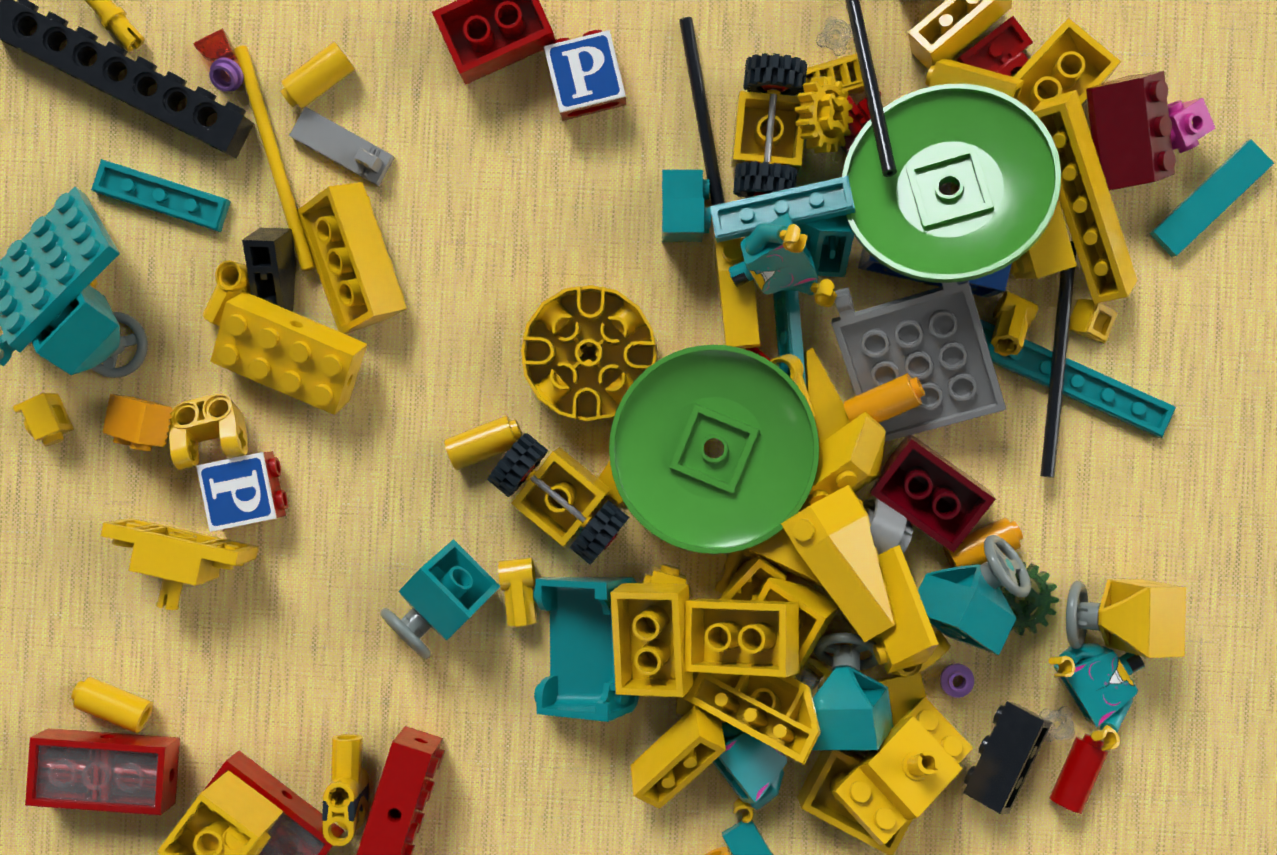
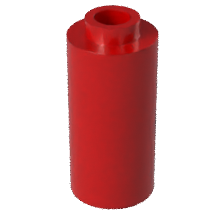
[1049,733,1109,814]

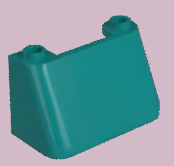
[533,577,639,722]

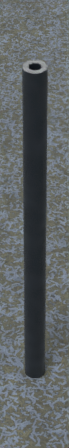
[845,0,897,177]
[679,17,725,206]
[1040,241,1077,478]

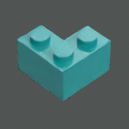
[662,170,711,242]

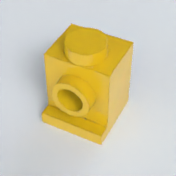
[12,393,74,446]

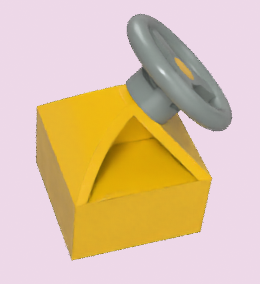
[1066,579,1186,658]

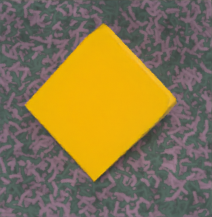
[1069,298,1117,344]

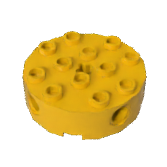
[521,285,657,421]

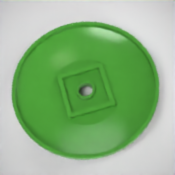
[842,84,1061,283]
[609,345,819,554]

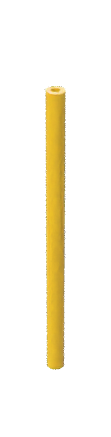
[234,45,315,272]

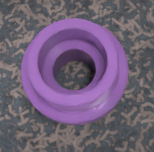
[209,57,244,91]
[940,663,974,698]

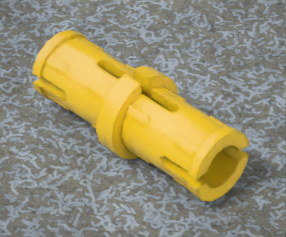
[84,0,145,52]

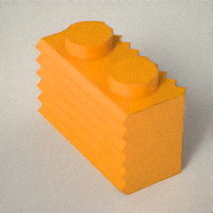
[102,394,174,451]

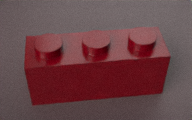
[1086,71,1176,191]
[870,434,996,553]

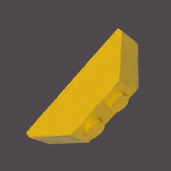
[799,412,886,511]
[685,672,821,765]

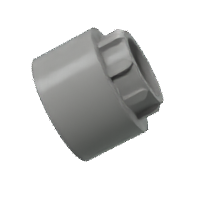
[863,496,913,555]

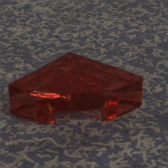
[193,28,237,62]

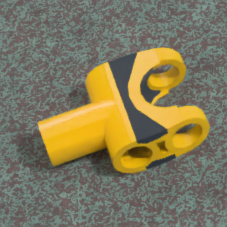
[322,734,369,846]

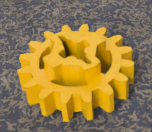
[795,76,853,153]

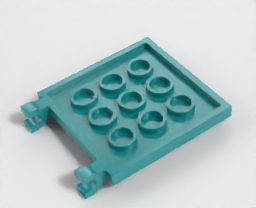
[0,186,120,366]

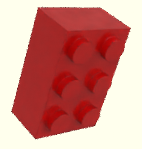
[432,0,555,85]

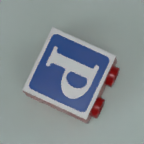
[544,30,626,121]
[196,451,288,532]

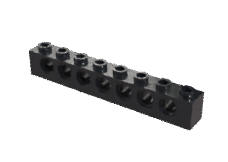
[0,0,254,159]

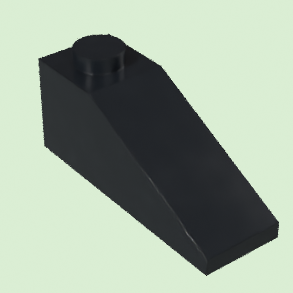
[242,227,296,312]

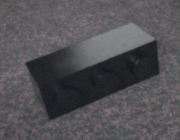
[963,701,1053,814]

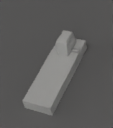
[289,107,395,187]

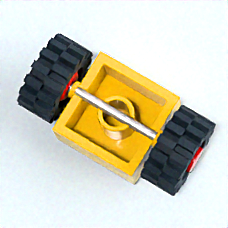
[731,53,807,198]
[487,433,630,565]

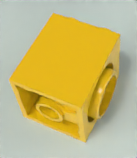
[157,770,284,855]

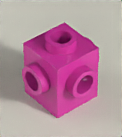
[1168,98,1216,153]

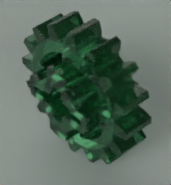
[999,562,1059,636]

